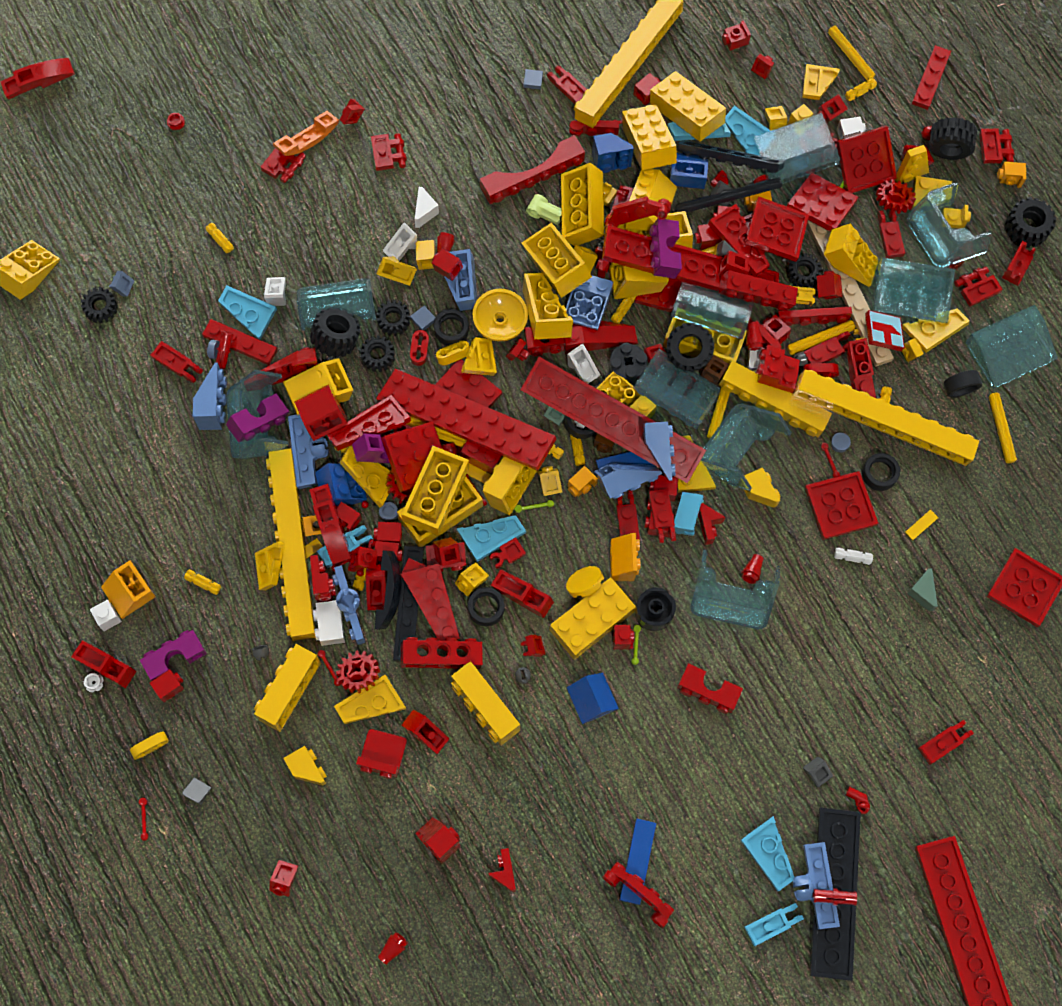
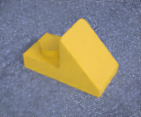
[376,256,417,286]

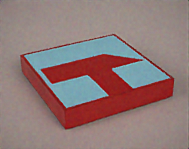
[865,310,905,351]

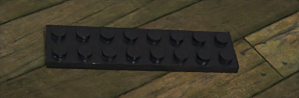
[809,807,861,981]

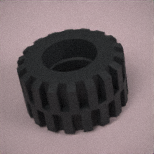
[929,117,977,160]
[1005,197,1056,248]
[310,308,360,358]
[666,323,714,372]

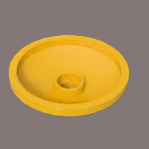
[472,289,528,341]

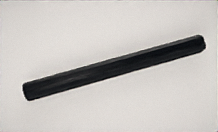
[675,177,782,213]

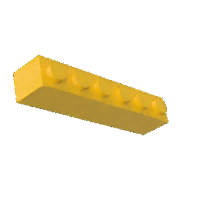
[719,361,832,437]

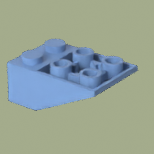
[566,275,613,330]
[192,363,227,430]
[643,422,676,481]
[594,463,662,499]

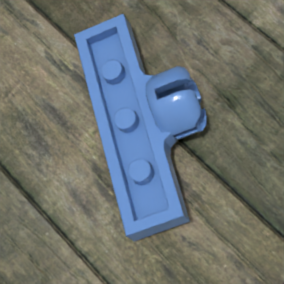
[288,414,329,489]
[332,565,365,645]
[793,842,840,930]

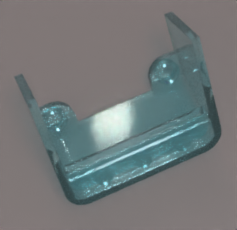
[907,182,992,267]
[297,279,376,331]
[226,370,289,459]
[701,403,792,491]
[691,549,780,629]

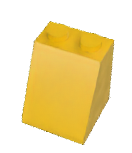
[609,263,669,299]

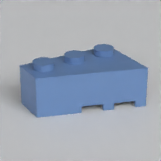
[434,249,477,311]

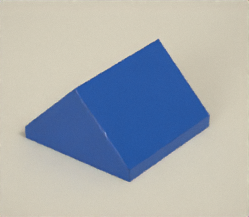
[566,673,619,724]

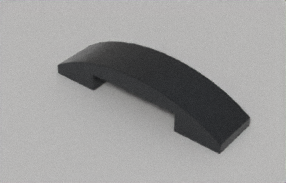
[374,550,401,630]

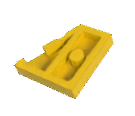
[802,64,840,100]
[912,176,952,210]
[462,337,497,376]
[255,541,284,591]

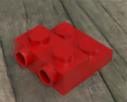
[756,345,800,393]
[310,555,336,603]

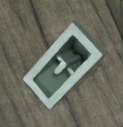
[907,568,938,611]

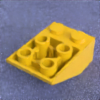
[824,223,878,287]
[0,240,60,300]
[283,358,353,415]
[596,371,657,418]

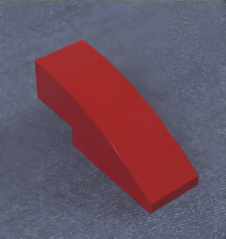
[491,570,554,618]
[71,640,137,689]

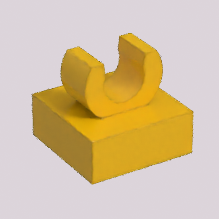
[603,182,618,207]

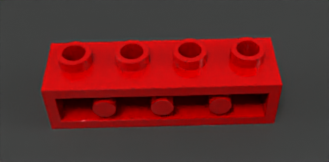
[718,270,798,311]

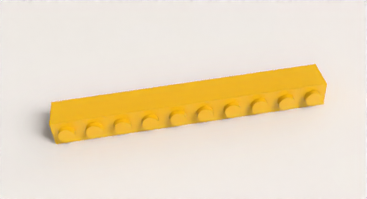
[574,0,684,128]
[793,369,979,466]
[266,449,316,641]

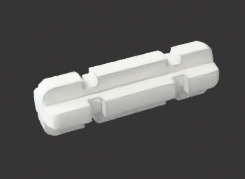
[834,548,873,565]

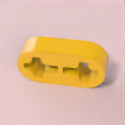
[436,341,470,365]
[130,731,169,760]

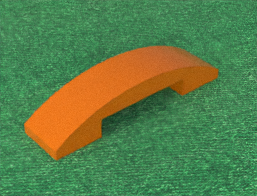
[273,111,339,156]

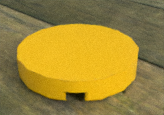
[566,566,604,598]

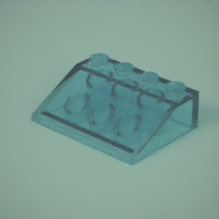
[753,113,840,184]
[874,258,955,323]
[671,282,754,339]
[965,305,1058,388]
[633,349,721,430]

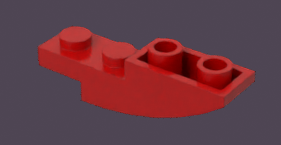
[0,58,75,99]
[848,338,877,399]
[310,484,352,565]

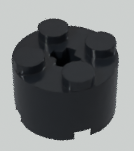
[609,343,647,385]
[635,587,676,631]

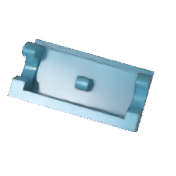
[674,492,704,536]

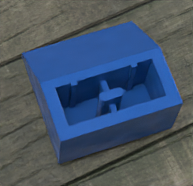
[592,133,634,173]
[669,153,708,189]
[315,463,367,506]

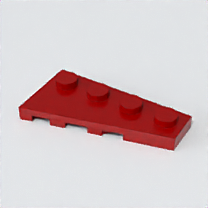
[708,204,770,277]
[327,395,412,451]
[401,563,460,641]

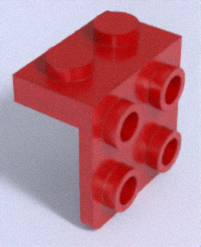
[356,729,407,779]

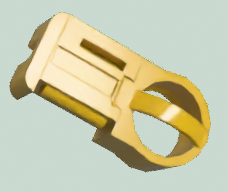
[789,285,815,306]

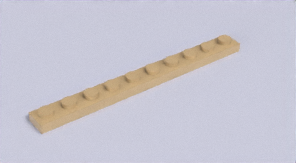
[807,220,894,367]

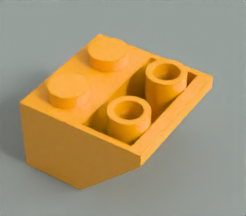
[610,533,641,581]
[101,560,156,619]

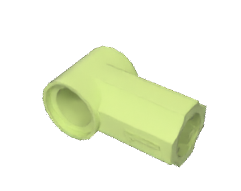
[526,194,562,225]

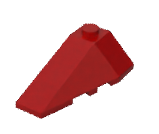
[564,321,638,354]
[244,347,318,390]

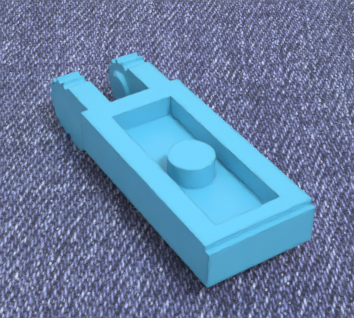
[317,525,373,569]
[744,903,804,946]

